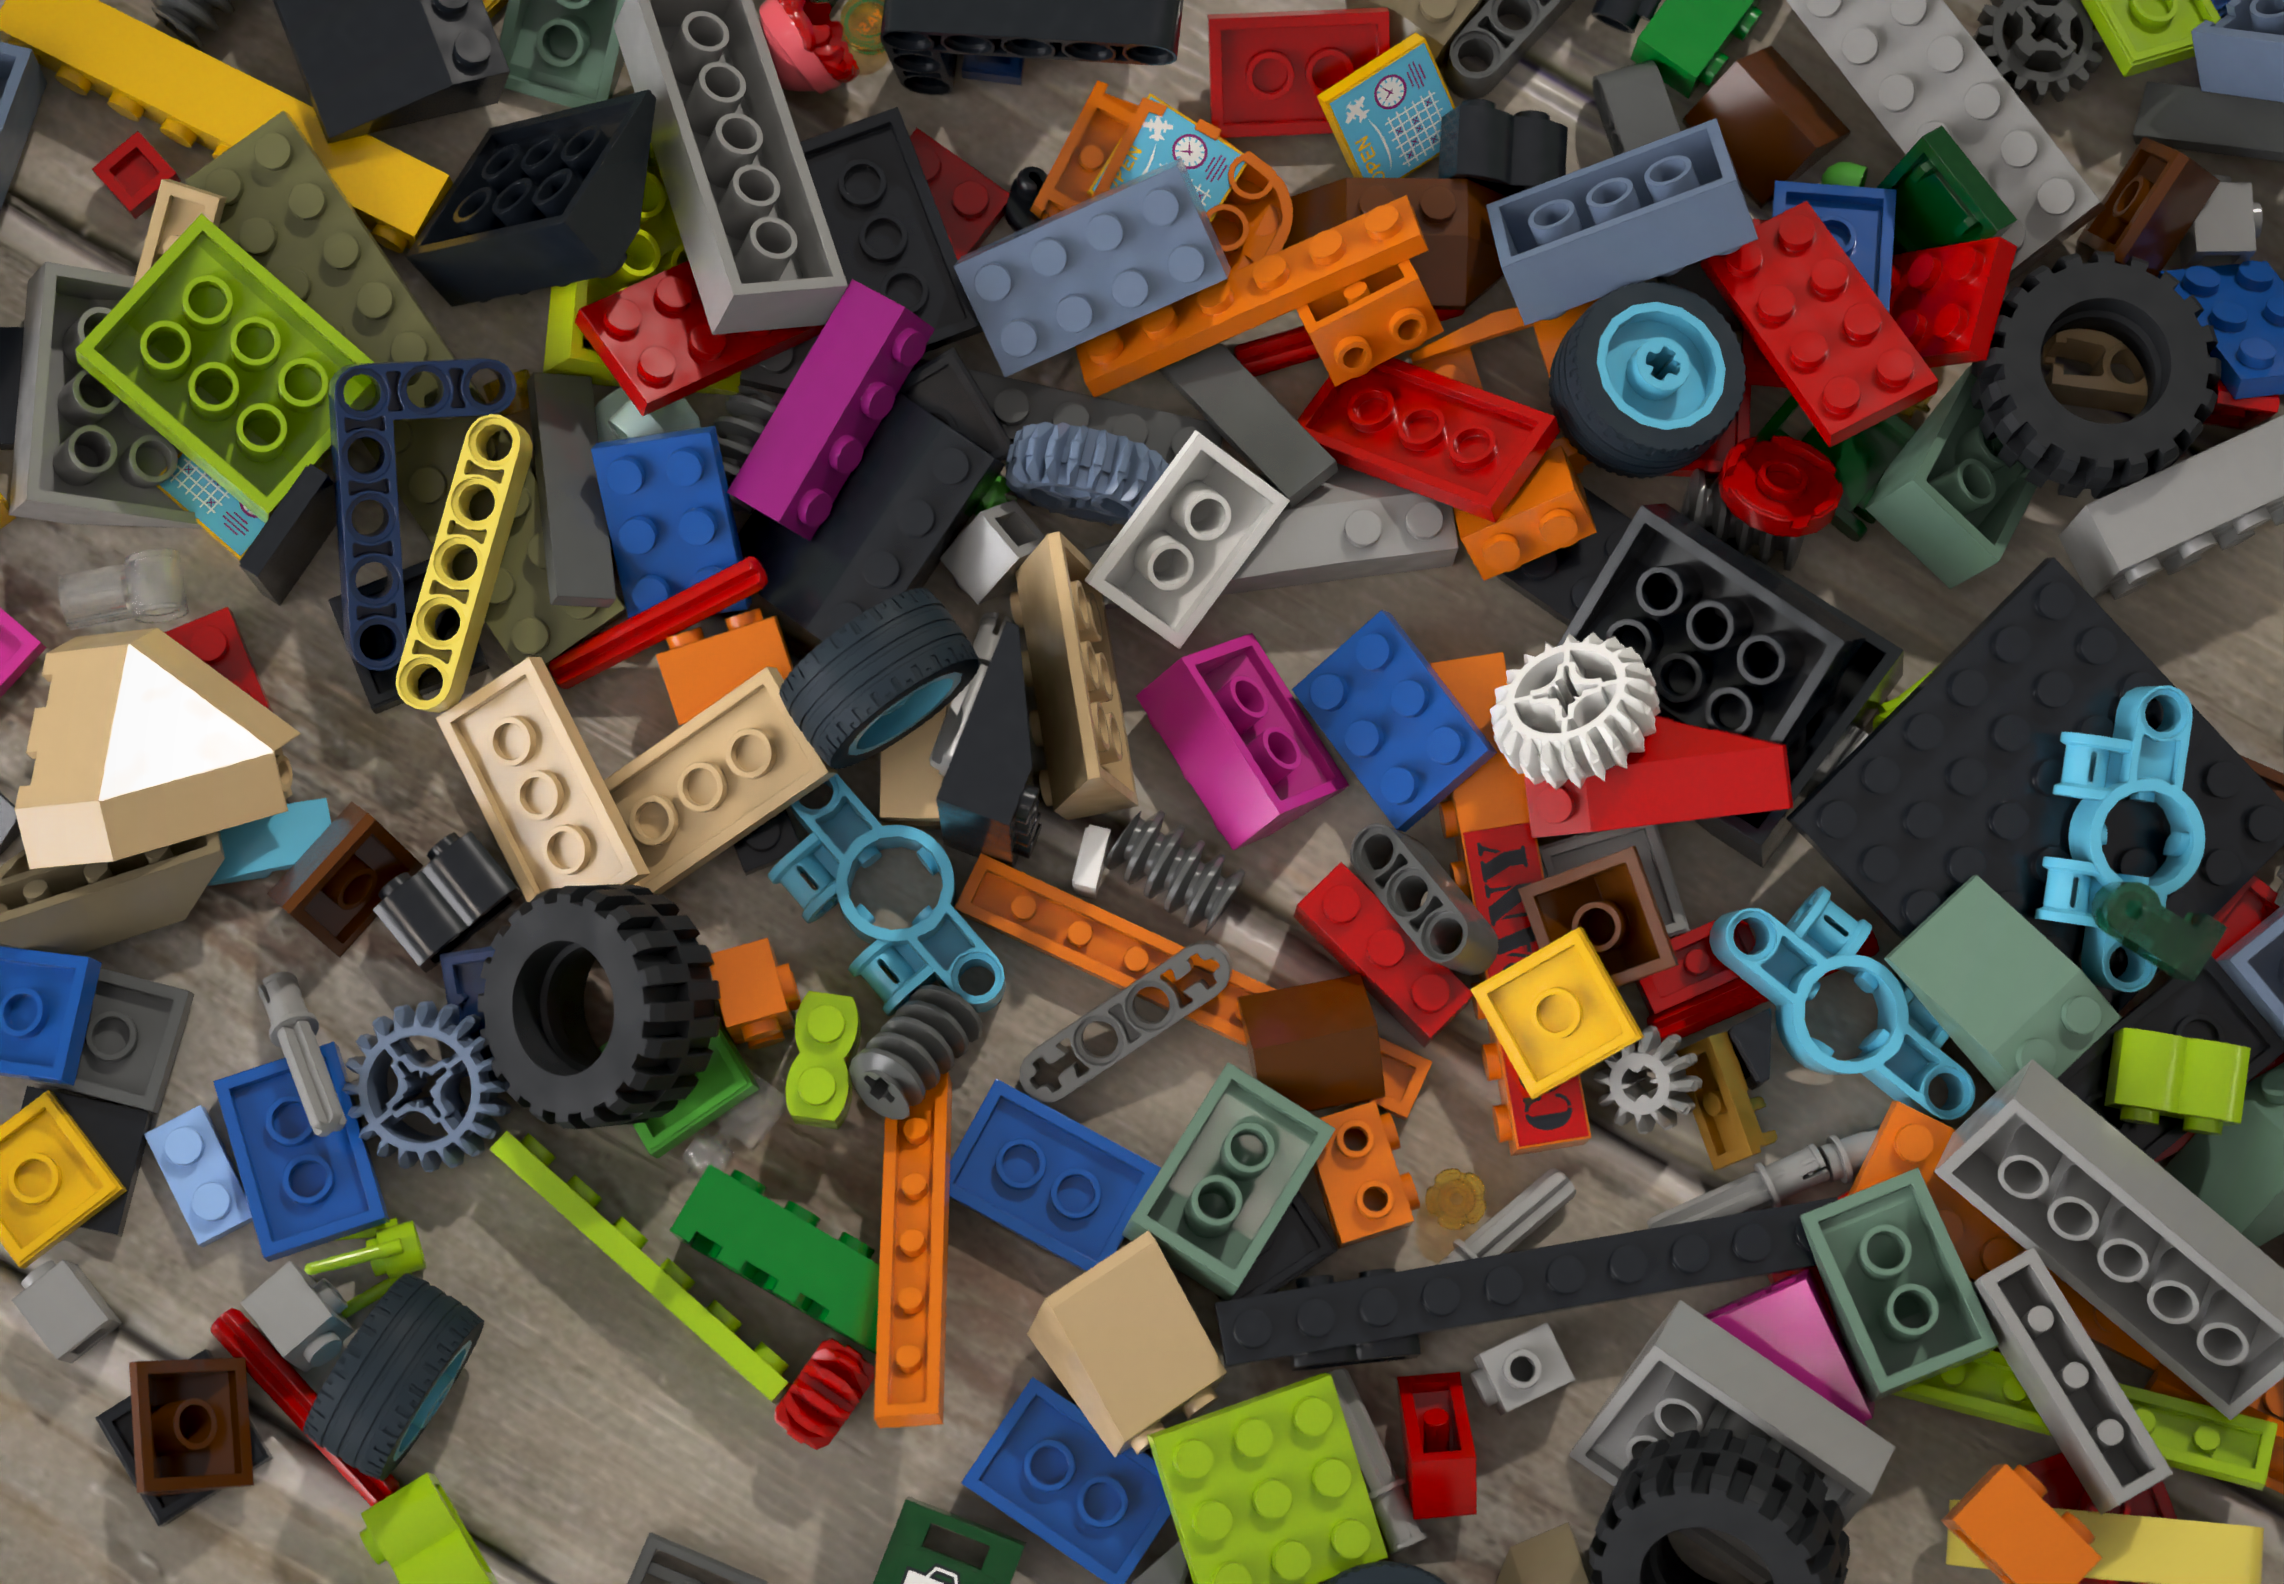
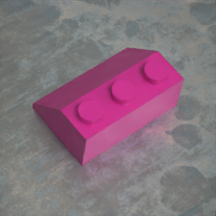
[1136,633,1350,851]

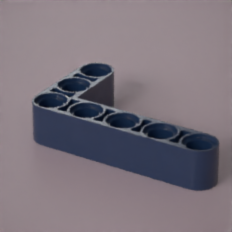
[328,358,517,671]

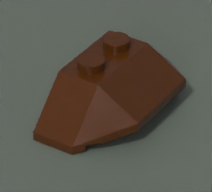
[1283,177,1508,310]

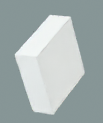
[1072,824,1111,899]

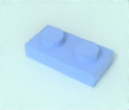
[144,1105,253,1247]

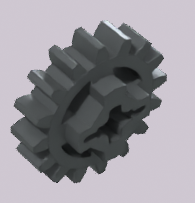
[1973,0,2105,105]

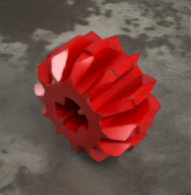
[775,1338,875,1450]

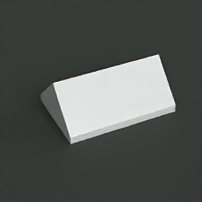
[1084,430,1290,649]

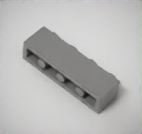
[1972,1247,2174,1515]

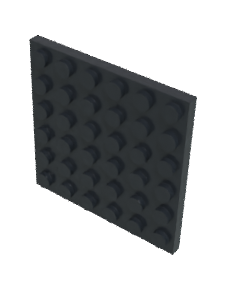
[1786,557,2284,1013]

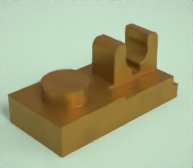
[1676,1031,1778,1171]

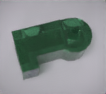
[2092,881,2228,981]

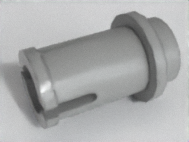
[1818,1123,1882,1184]

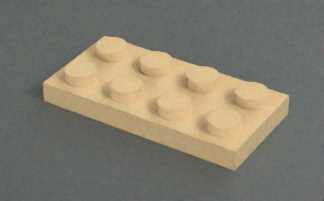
[436,657,650,902]
[604,667,838,895]

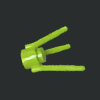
[305,1217,427,1319]

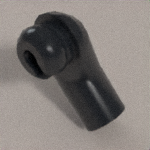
[1005,166,1047,232]

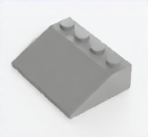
[9,262,203,529]
[1569,1300,1895,1584]

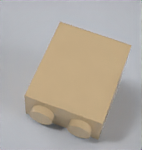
[1027,1230,1227,1458]

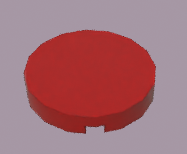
[1718,435,1843,537]

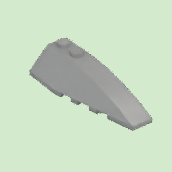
[1084,463,1459,609]

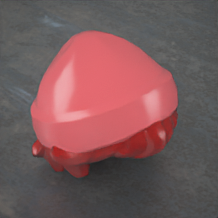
[759,0,860,94]

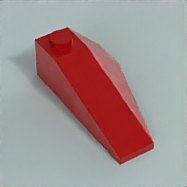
[1524,715,1793,838]

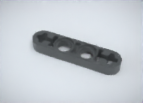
[1020,941,1232,1102]

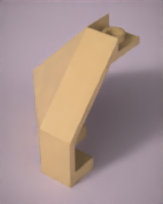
[15,628,301,869]

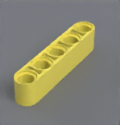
[396,414,533,713]
[1946,1500,2264,1584]

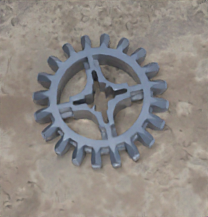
[1005,422,1169,526]
[342,1001,512,1172]

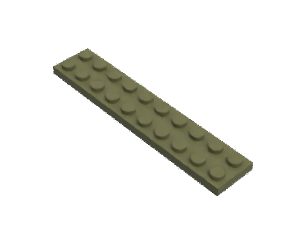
[184,110,627,668]

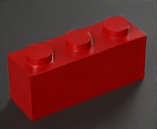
[1293,862,1474,1048]

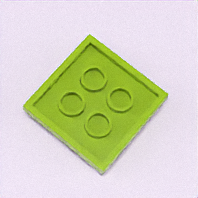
[1147,1372,1388,1584]

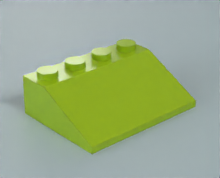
[75,213,376,524]

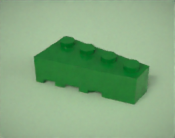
[669,1164,879,1355]

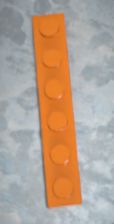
[1075,195,1428,398]
[874,1072,952,1429]

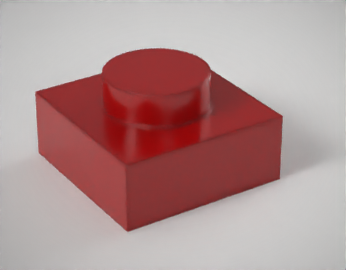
[92,131,181,219]

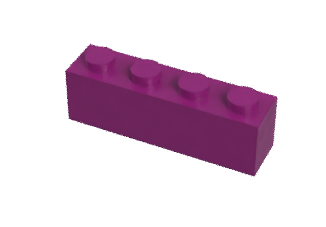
[727,279,935,541]

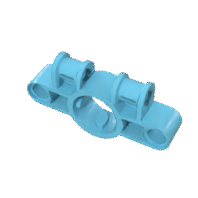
[2035,685,2205,992]
[768,774,1006,1016]
[1709,886,1975,1120]

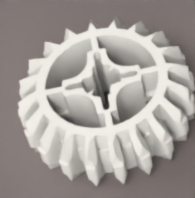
[1489,632,1661,790]

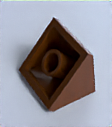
[1682,45,1851,208]
[2077,137,2220,277]
[267,802,423,958]
[1518,846,1679,988]
[1237,974,1386,1112]
[129,1357,254,1496]

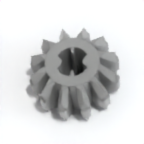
[1593,1026,1703,1134]

